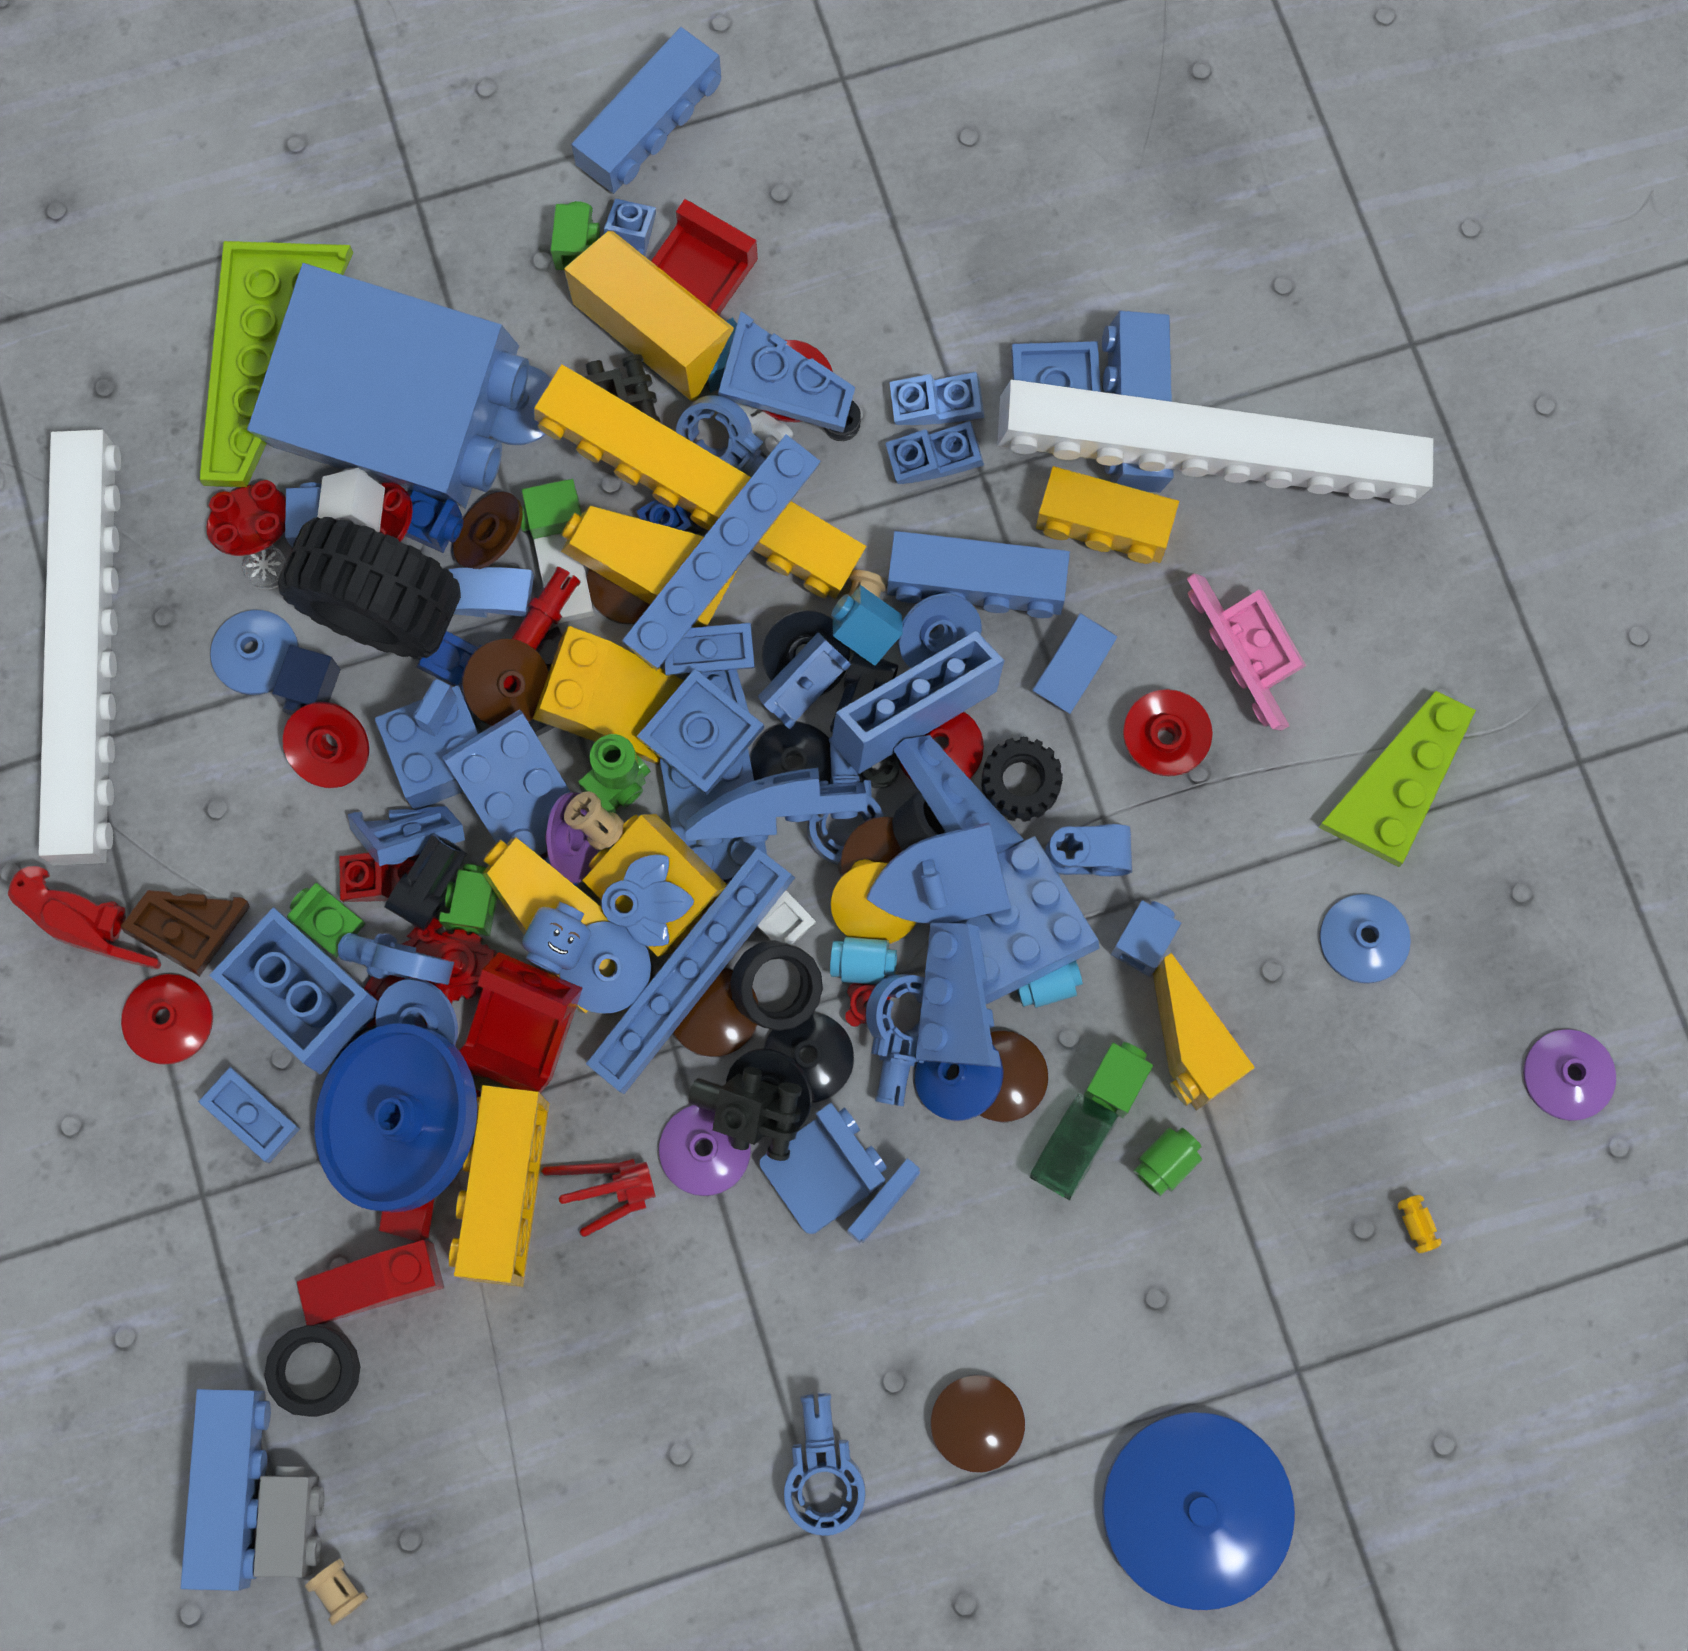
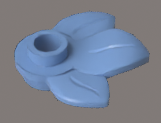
[601,854,694,947]

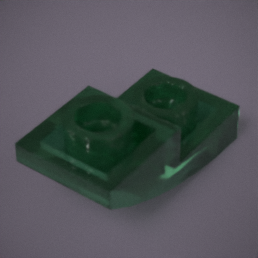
[1029,1093,1119,1201]

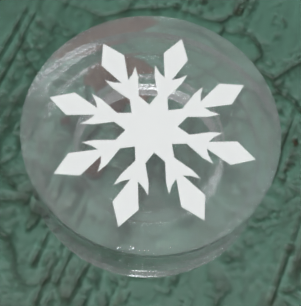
[242,545,287,590]

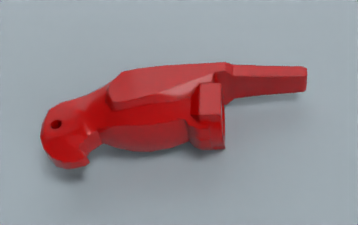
[8,866,161,970]

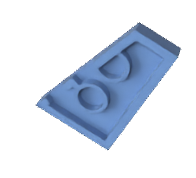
[718,311,855,433]
[893,735,1024,853]
[915,922,1001,1067]

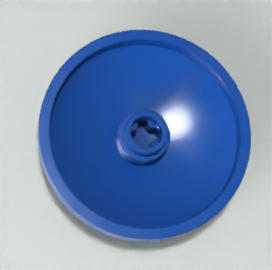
[315,1023,477,1213]
[1102,1412,1295,1610]

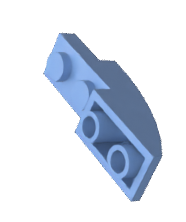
[685,768,867,846]

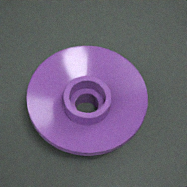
[545,792,599,883]
[1523,1029,1616,1121]
[659,1105,751,1196]

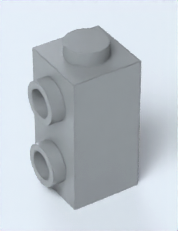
[253,1466,325,1578]

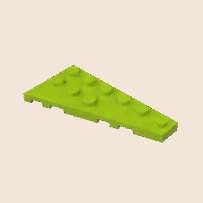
[199,241,354,487]

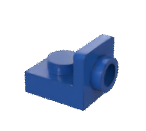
[405,490,464,553]

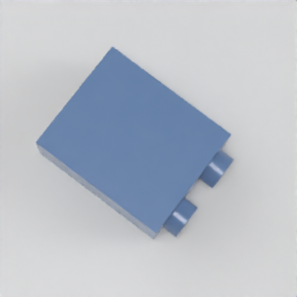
[247,263,529,509]

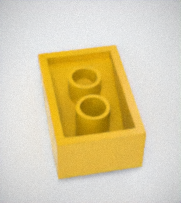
[533,626,684,765]
[1153,953,1255,1111]

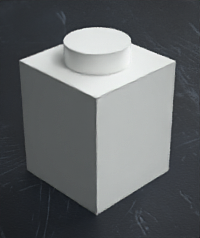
[317,468,385,533]

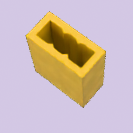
[582,814,727,956]

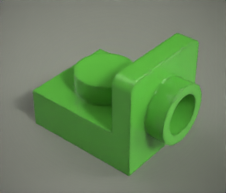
[287,883,366,958]

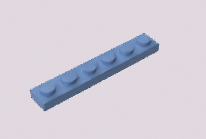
[621,434,821,671]
[586,848,795,1094]

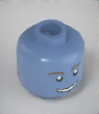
[522,902,591,975]

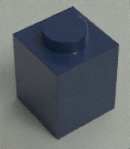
[272,645,341,716]

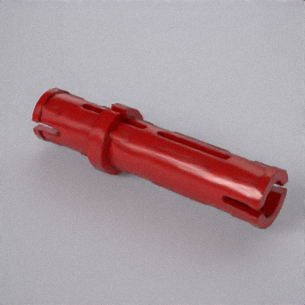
[504,566,581,693]

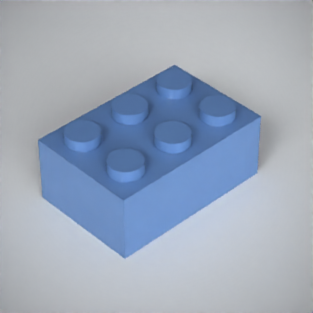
[209,907,379,1075]

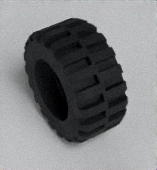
[278,517,461,659]

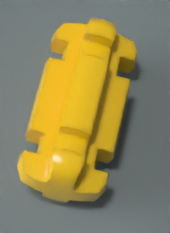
[1398,1195,1442,1253]

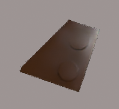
[121,890,250,977]

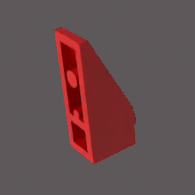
[297,1240,444,1326]

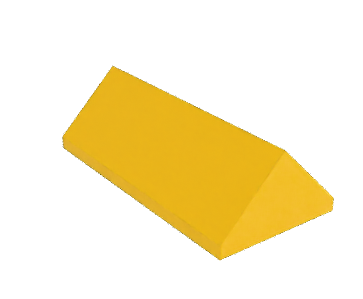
[564,231,734,401]

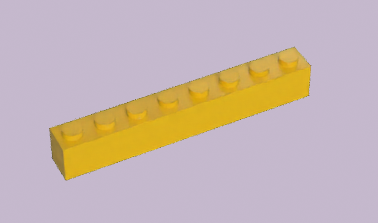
[534,364,867,599]

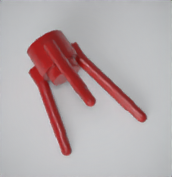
[541,1159,656,1237]

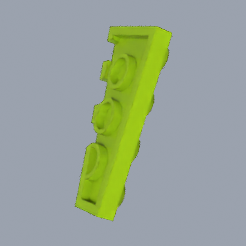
[1318,691,1476,867]

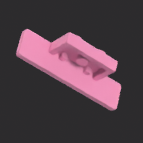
[1187,573,1306,731]

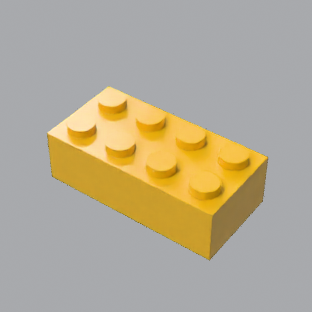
[449,1085,550,1287]

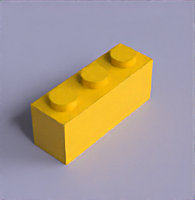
[1035,466,1179,564]

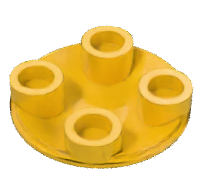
[831,859,917,944]

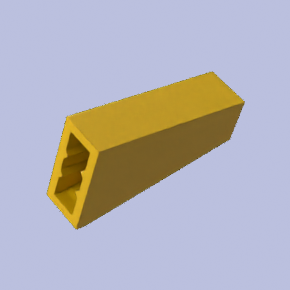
[561,506,740,628]
[482,837,615,1013]

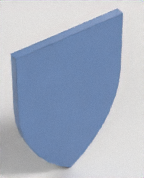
[867,822,1011,924]

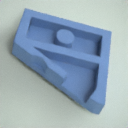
[348,806,465,866]

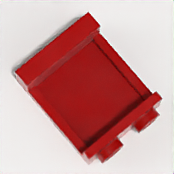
[651,199,758,315]
[459,952,583,1094]

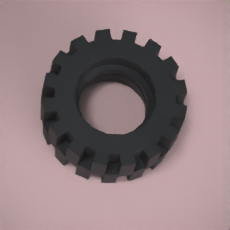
[981,737,1063,822]

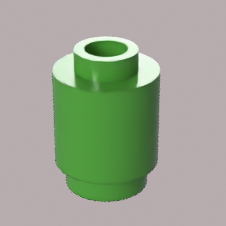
[590,734,639,789]
[1133,1127,1202,1197]

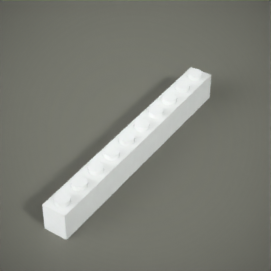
[997,379,1433,505]
[39,429,121,866]

